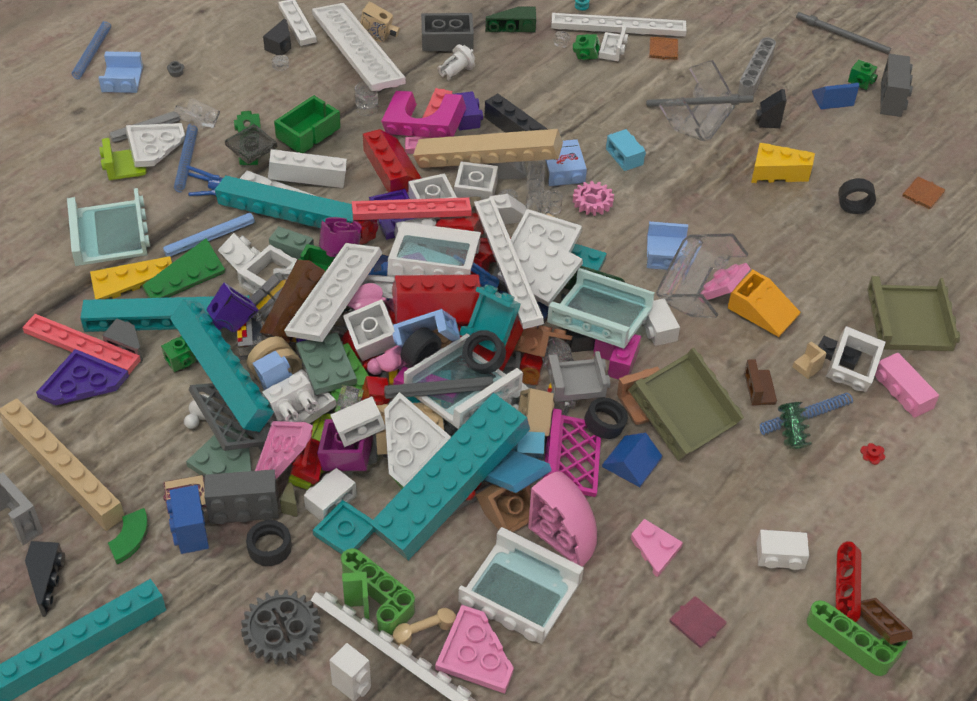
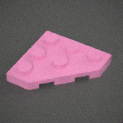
[255,421,313,479]
[435,605,514,694]

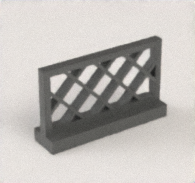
[189,383,270,452]

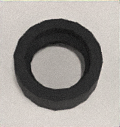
[838,178,876,214]
[400,327,442,367]
[462,330,506,374]
[584,397,628,439]
[246,520,292,566]

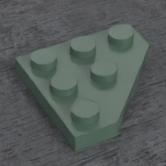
[186,424,251,478]

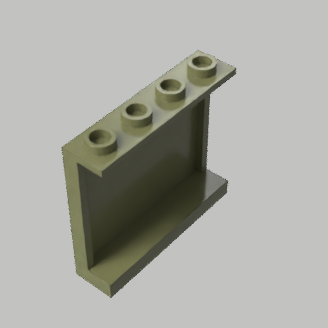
[867,276,960,351]
[628,348,744,461]

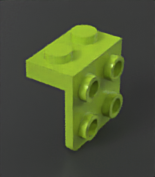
[99,138,146,180]

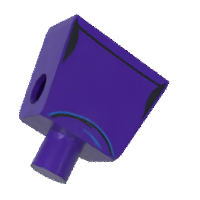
[207,283,259,332]

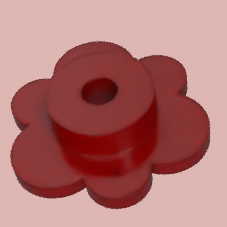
[860,443,885,465]

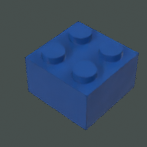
[166,485,209,554]

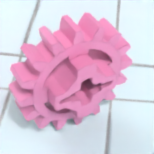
[573,181,614,216]

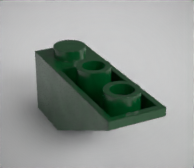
[485,6,536,33]

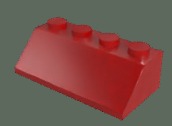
[363,129,422,193]
[392,275,480,324]

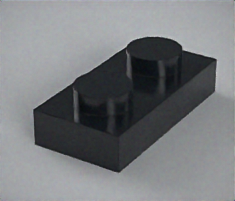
[818,336,862,370]

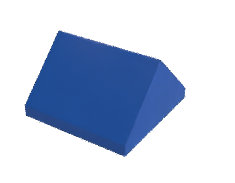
[812,83,859,109]
[602,432,662,487]

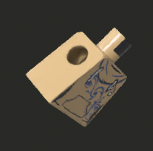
[360,1,400,42]

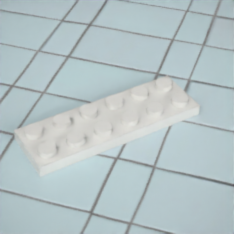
[284,243,382,342]

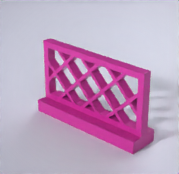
[543,408,601,497]

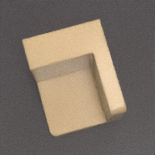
[793,342,827,379]

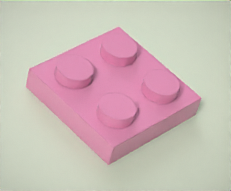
[699,263,750,301]

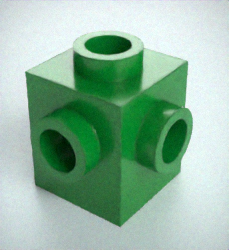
[573,34,601,60]
[848,59,878,90]
[234,111,261,135]
[161,336,197,372]

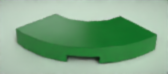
[108,508,148,565]

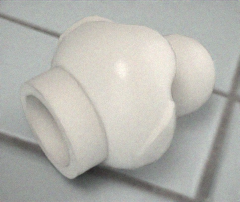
[184,394,215,429]

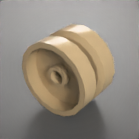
[246,336,302,384]

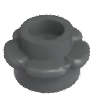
[167,61,184,77]

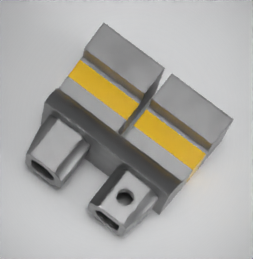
[249,272,286,318]

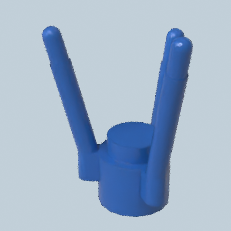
[186,165,223,196]
[453,257,499,288]

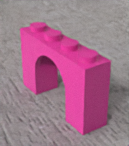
[381,91,466,138]

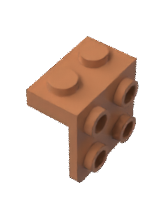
[514,325,572,357]
[617,367,660,425]

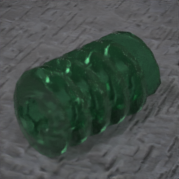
[778,402,812,449]

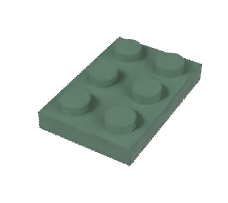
[296,332,357,395]

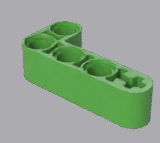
[341,548,415,635]
[807,600,908,676]

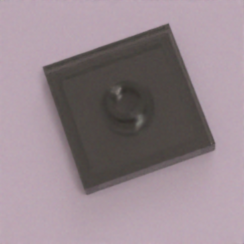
[225,124,278,164]

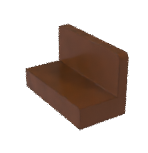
[744,359,777,406]

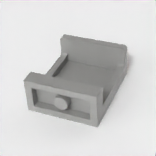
[547,351,610,402]
[0,472,43,545]

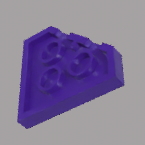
[36,349,129,406]

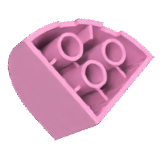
[528,472,597,566]

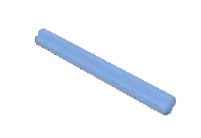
[163,213,254,257]

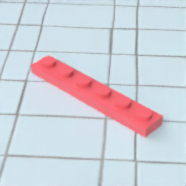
[352,197,472,220]
[22,314,141,374]

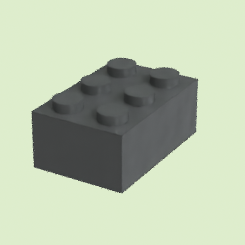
[421,13,474,52]
[880,54,913,117]
[204,469,279,524]

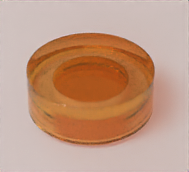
[521,368,540,386]

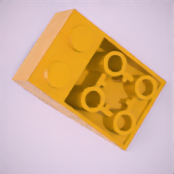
[727,269,801,337]

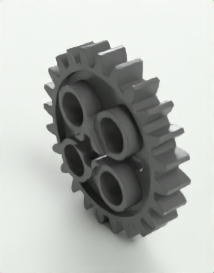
[241,589,321,665]

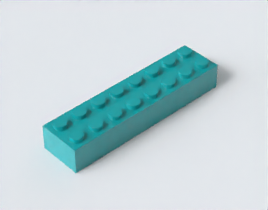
[370,393,530,561]

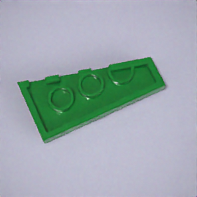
[143,238,225,298]

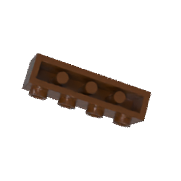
[259,260,325,343]

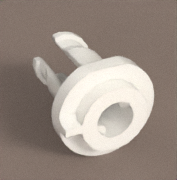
[437,44,475,81]

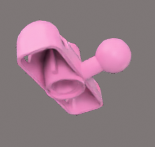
[367,345,407,375]

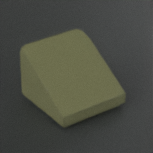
[280,482,298,517]

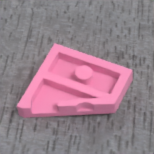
[631,519,683,577]

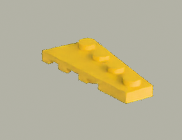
[90,256,172,299]

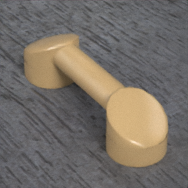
[393,608,456,646]

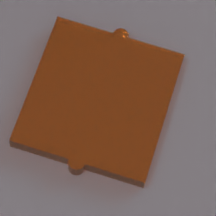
[649,37,678,60]
[902,177,946,209]

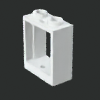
[237,245,297,294]
[826,326,885,392]

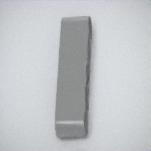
[738,37,776,96]

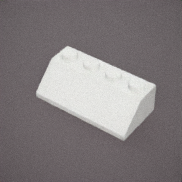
[268,149,347,188]

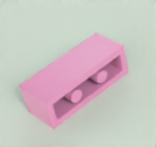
[875,353,939,418]

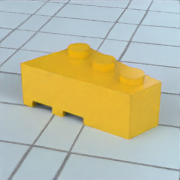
[751,143,815,183]

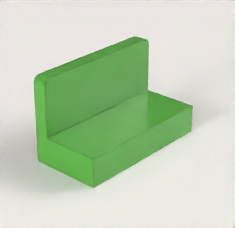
[342,572,370,620]

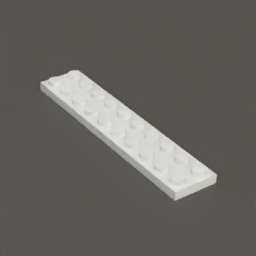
[312,3,406,91]

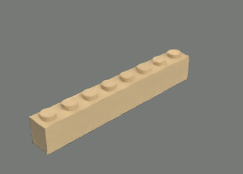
[413,129,563,168]
[0,398,124,531]

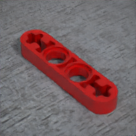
[836,541,862,623]

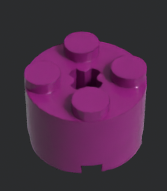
[319,217,362,257]

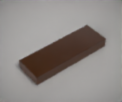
[860,598,913,644]

